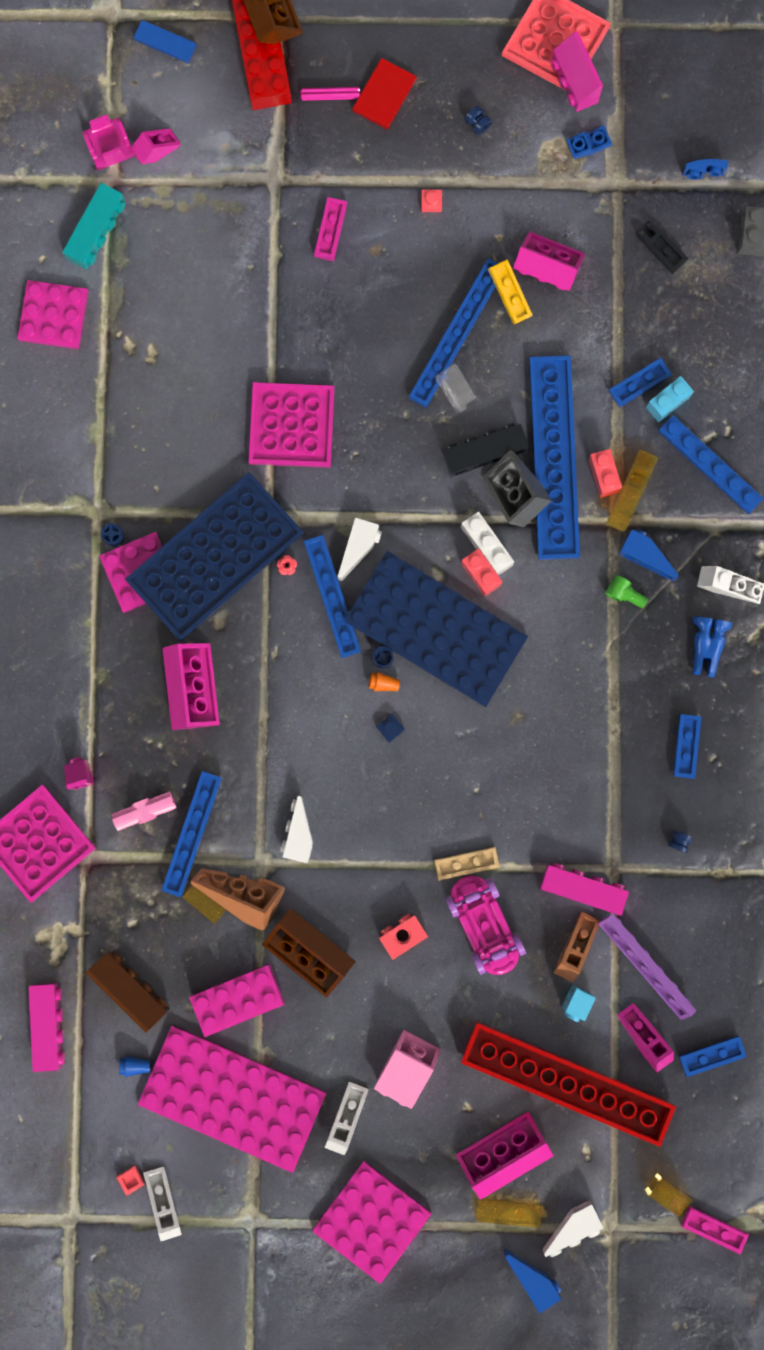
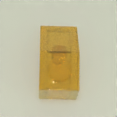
[645,1173,692,1217]

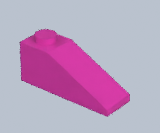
[617,1003,674,1072]

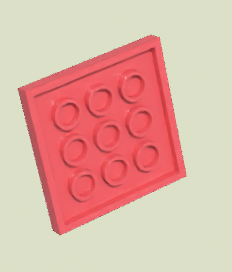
[502,0,611,91]

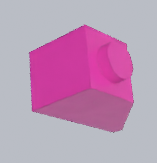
[131,128,181,164]
[64,757,95,790]

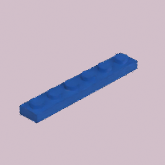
[658,415,764,515]
[304,535,361,659]
[161,771,222,897]

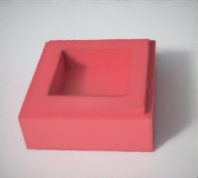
[116,1165,146,1196]

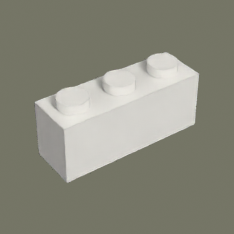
[461,512,514,576]

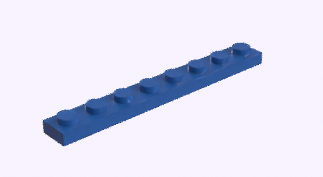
[409,258,498,408]

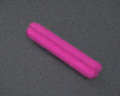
[301,87,360,101]

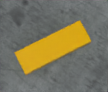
[488,259,533,325]

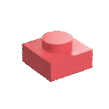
[422,190,442,212]

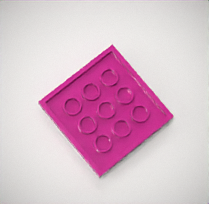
[249,382,335,468]
[0,784,97,903]
[312,1160,431,1284]

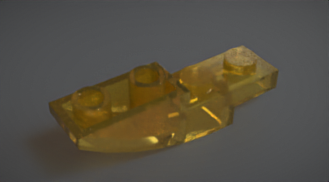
[606,449,659,532]

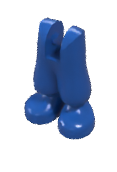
[693,616,732,678]

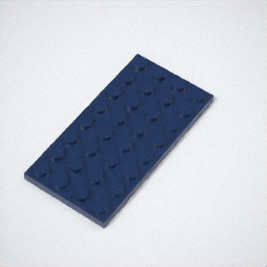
[125,472,304,642]
[344,551,528,707]

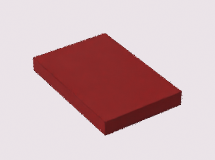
[353,58,417,130]

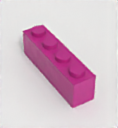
[539,862,629,916]
[29,983,65,1072]

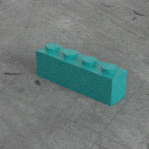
[62,183,126,270]

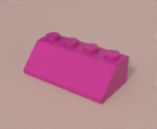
[162,643,220,730]
[456,1112,554,1200]

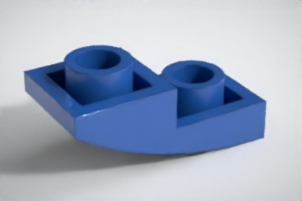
[566,125,613,159]
[683,159,729,180]

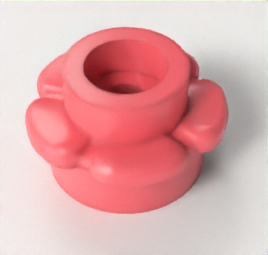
[277,555,297,575]

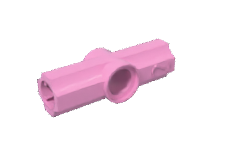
[111,791,177,831]

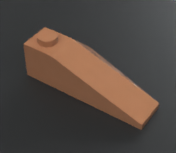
[191,868,285,931]

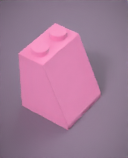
[374,1029,441,1109]

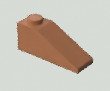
[554,912,600,982]

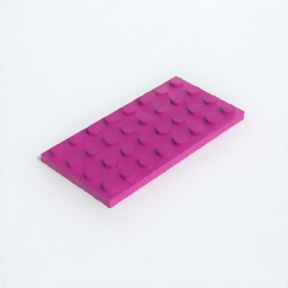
[138,1025,327,1173]

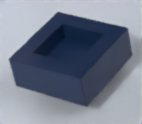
[376,714,405,743]

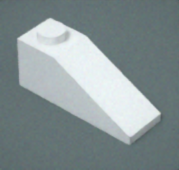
[338,518,382,581]
[325,1082,369,1155]
[143,1166,182,1241]

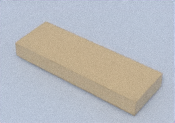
[434,847,500,881]

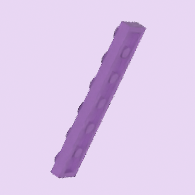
[597,913,696,1020]

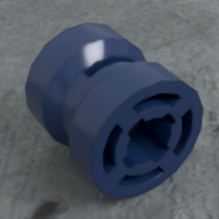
[464,106,492,135]
[373,646,394,669]

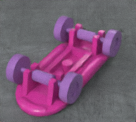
[445,876,526,975]

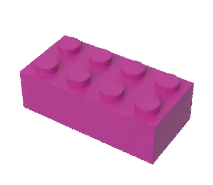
[189,963,285,1037]

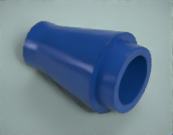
[119,1056,150,1077]

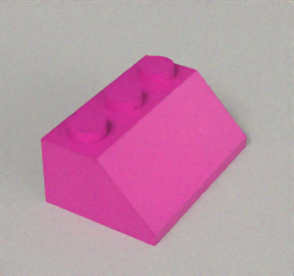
[550,31,603,112]
[513,231,585,291]

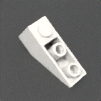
[697,566,764,604]
[280,796,313,863]
[543,1200,603,1257]

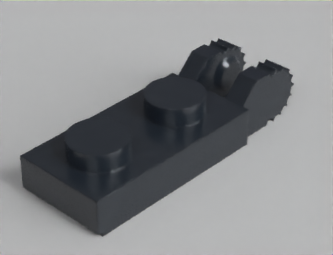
[635,220,688,275]

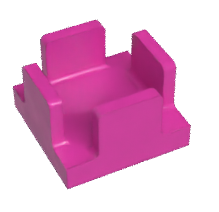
[82,114,135,171]

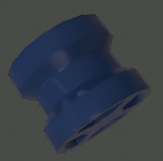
[101,523,124,546]
[668,830,693,854]

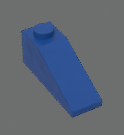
[618,529,679,582]
[504,1250,562,1313]

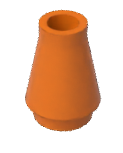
[368,671,400,691]

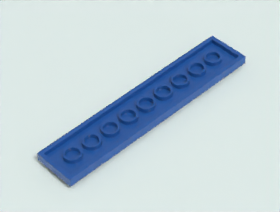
[529,356,580,560]

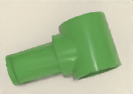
[605,575,648,608]

